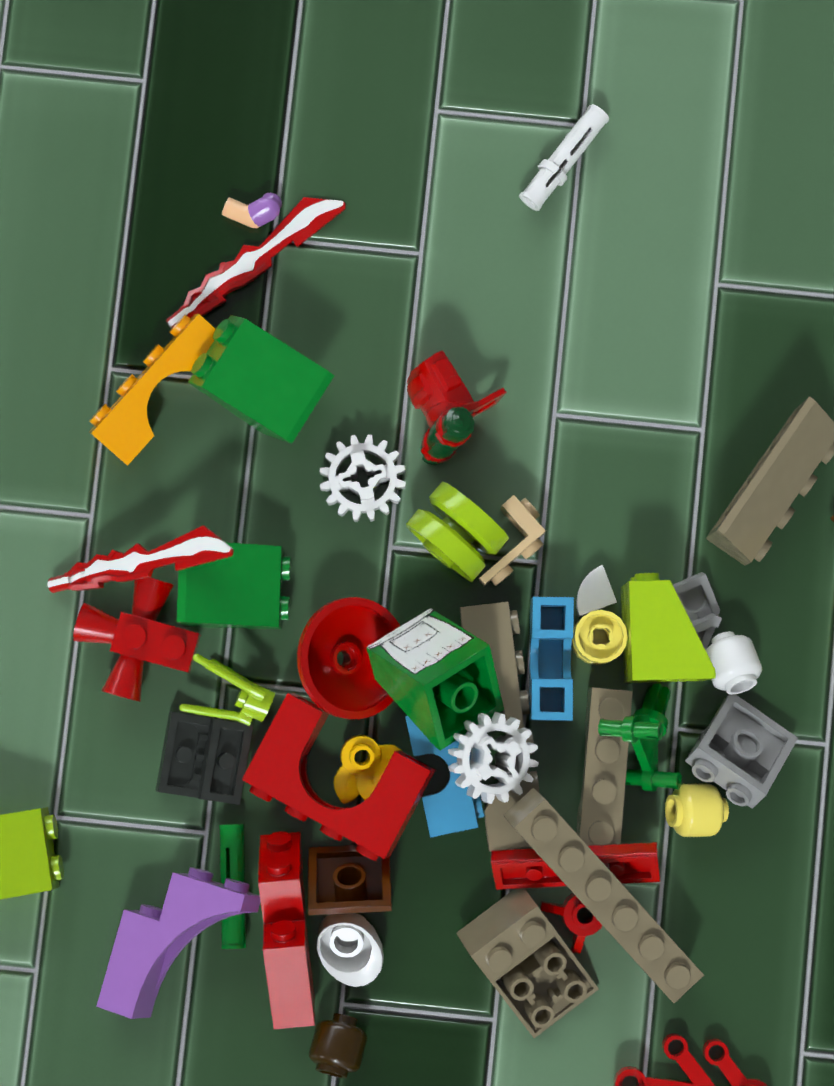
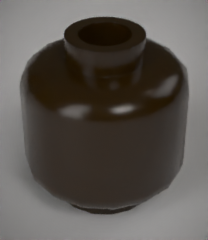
[309,1013,367,1078]

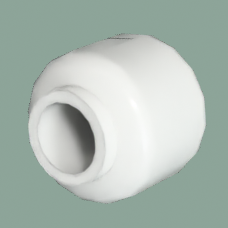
[706,631,762,695]

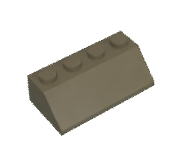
[706,397,834,566]

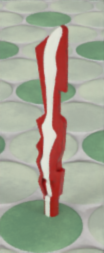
[165,197,346,329]
[47,525,234,593]

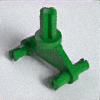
[598,683,682,791]

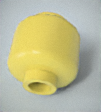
[665,784,729,837]

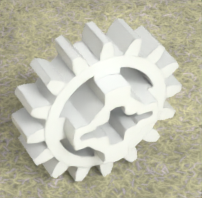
[320,435,406,522]
[448,712,539,804]

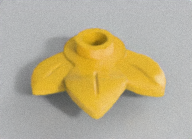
[333,735,402,804]

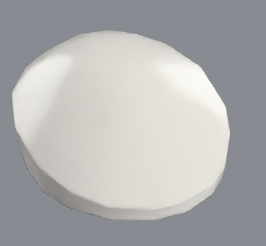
[317,913,384,987]

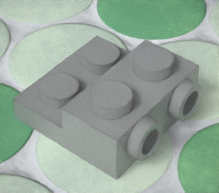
[685,694,798,809]

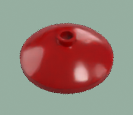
[297,597,400,719]

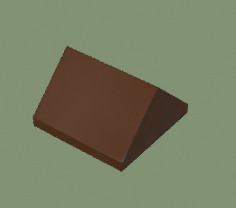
[308,845,392,915]

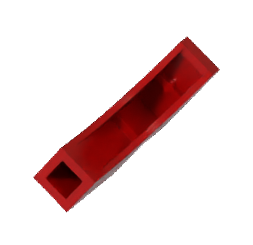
[258,831,315,1029]

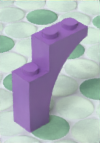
[96,867,260,1019]

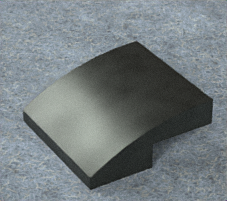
[156,711,253,805]

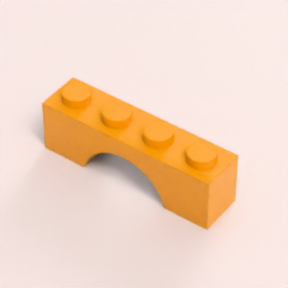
[89,314,216,466]

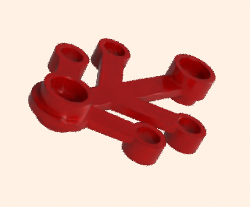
[614,1033,767,1086]

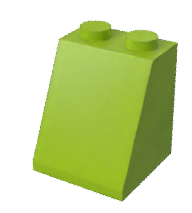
[621,573,716,683]
[0,807,64,900]

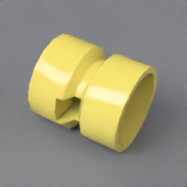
[571,610,628,665]

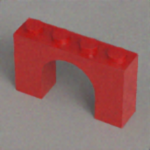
[242,693,436,861]

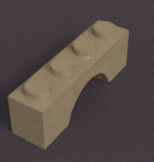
[576,687,633,846]

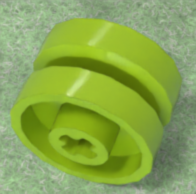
[406,481,509,582]

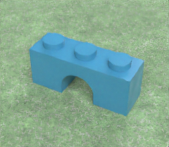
[529,597,574,721]
[405,716,484,838]

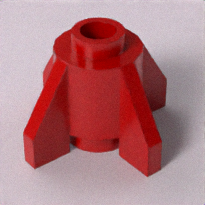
[540,893,603,954]

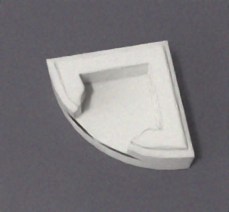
[576,565,617,617]

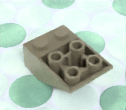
[456,888,599,1038]

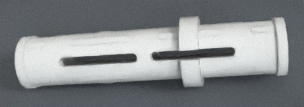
[519,104,609,211]

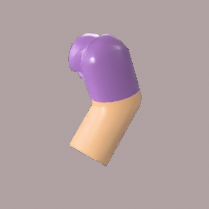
[222,192,282,228]

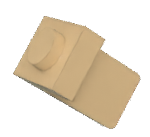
[479,495,546,586]

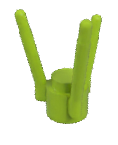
[179,654,275,726]

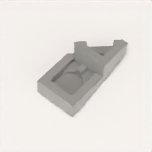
[673,572,722,650]

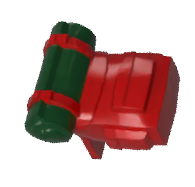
[407,350,507,466]

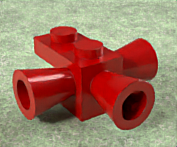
[73,577,201,702]

